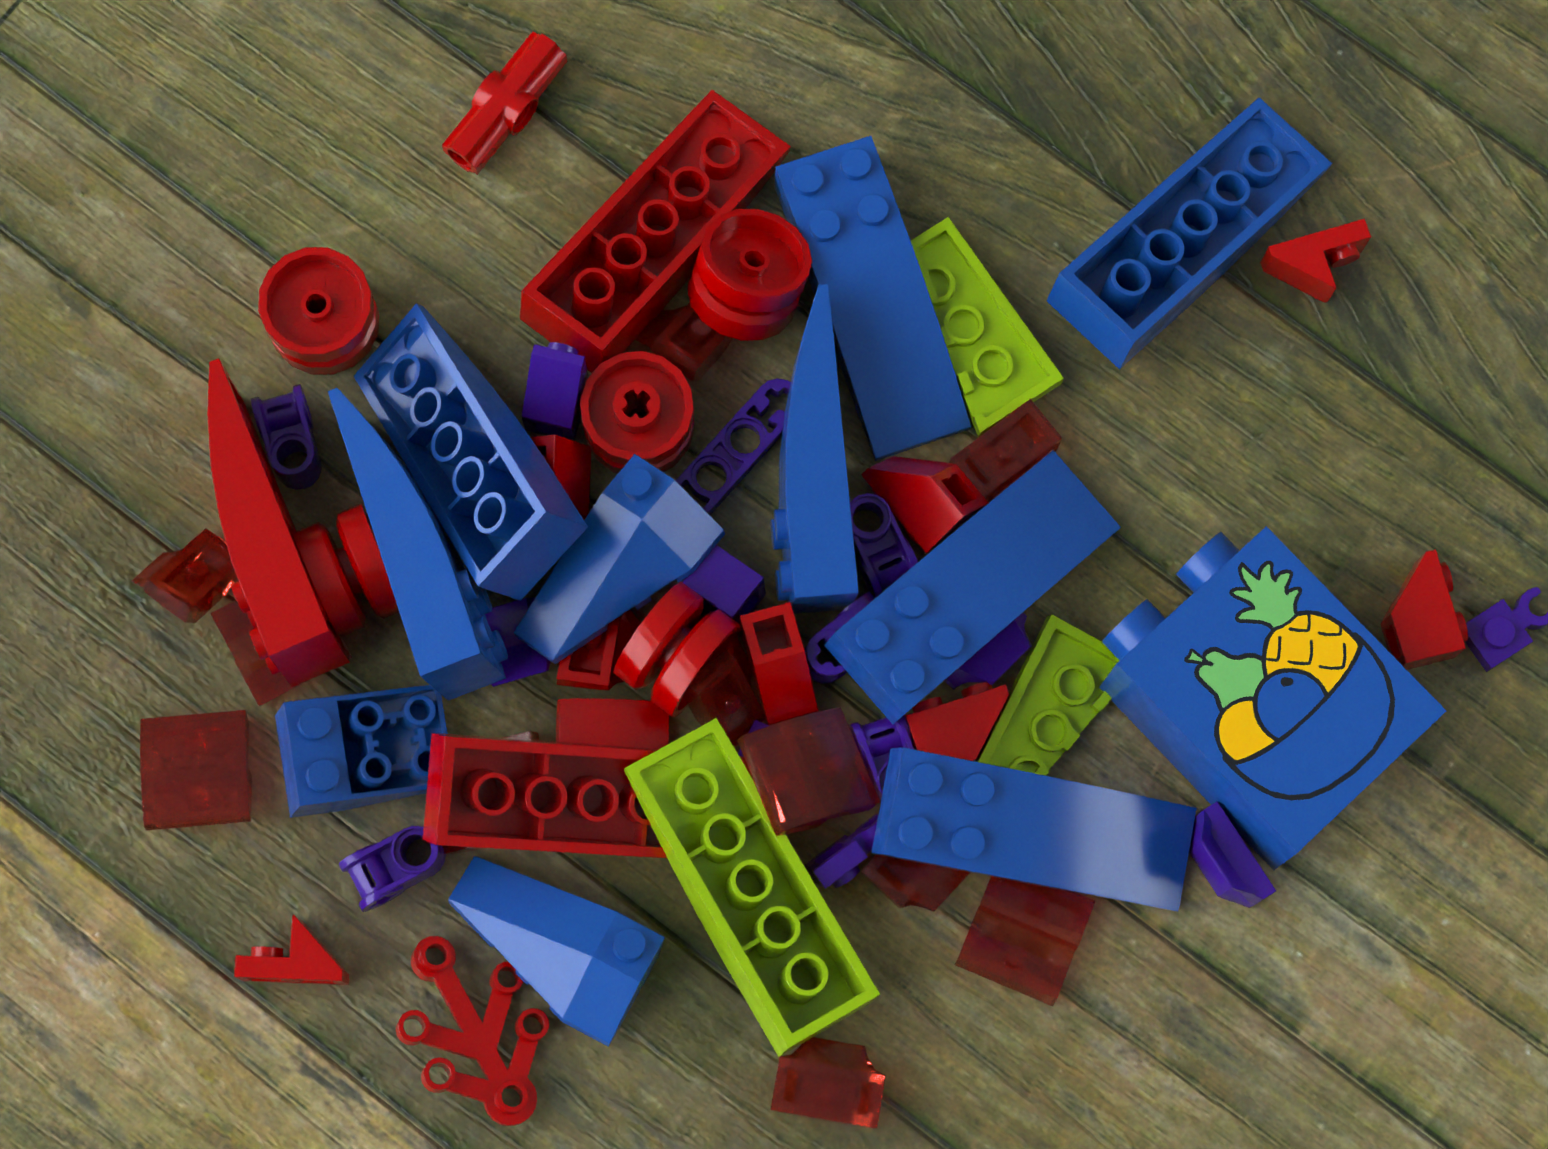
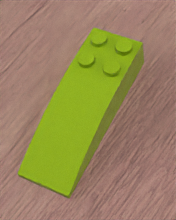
[624,718,880,1057]

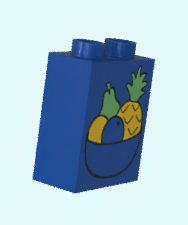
[1099,526,1446,871]

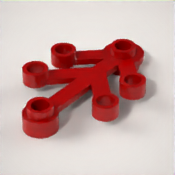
[396,936,549,1126]

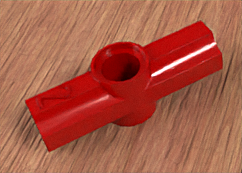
[442,32,568,175]

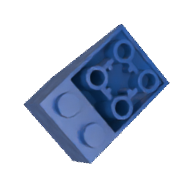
[275,685,448,818]

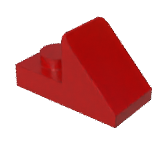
[1260,218,1371,303]
[234,915,349,985]

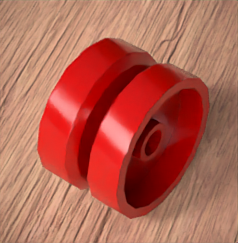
[687,209,812,341]
[258,247,379,375]
[580,351,695,474]
[294,503,399,638]
[613,582,741,718]

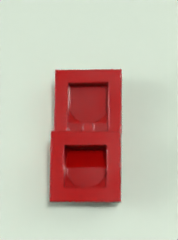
[556,698,669,749]

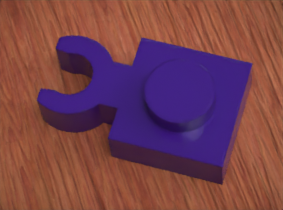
[1465,587,1548,672]
[804,814,878,889]

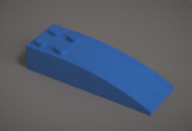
[1046,98,1332,370]
[775,135,971,461]
[770,284,859,614]
[354,303,588,601]
[328,388,508,701]
[824,450,1121,724]
[871,747,1197,912]

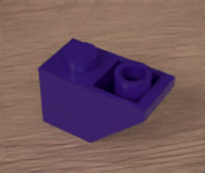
[522,342,588,441]

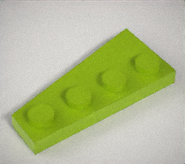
[911,217,1064,438]
[975,614,1119,776]

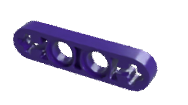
[675,378,791,515]

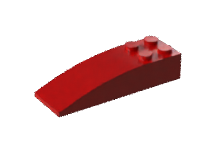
[520,90,791,373]
[207,358,350,687]
[423,733,755,858]

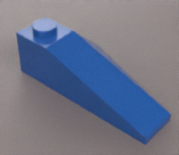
[514,454,725,664]
[448,856,665,1047]

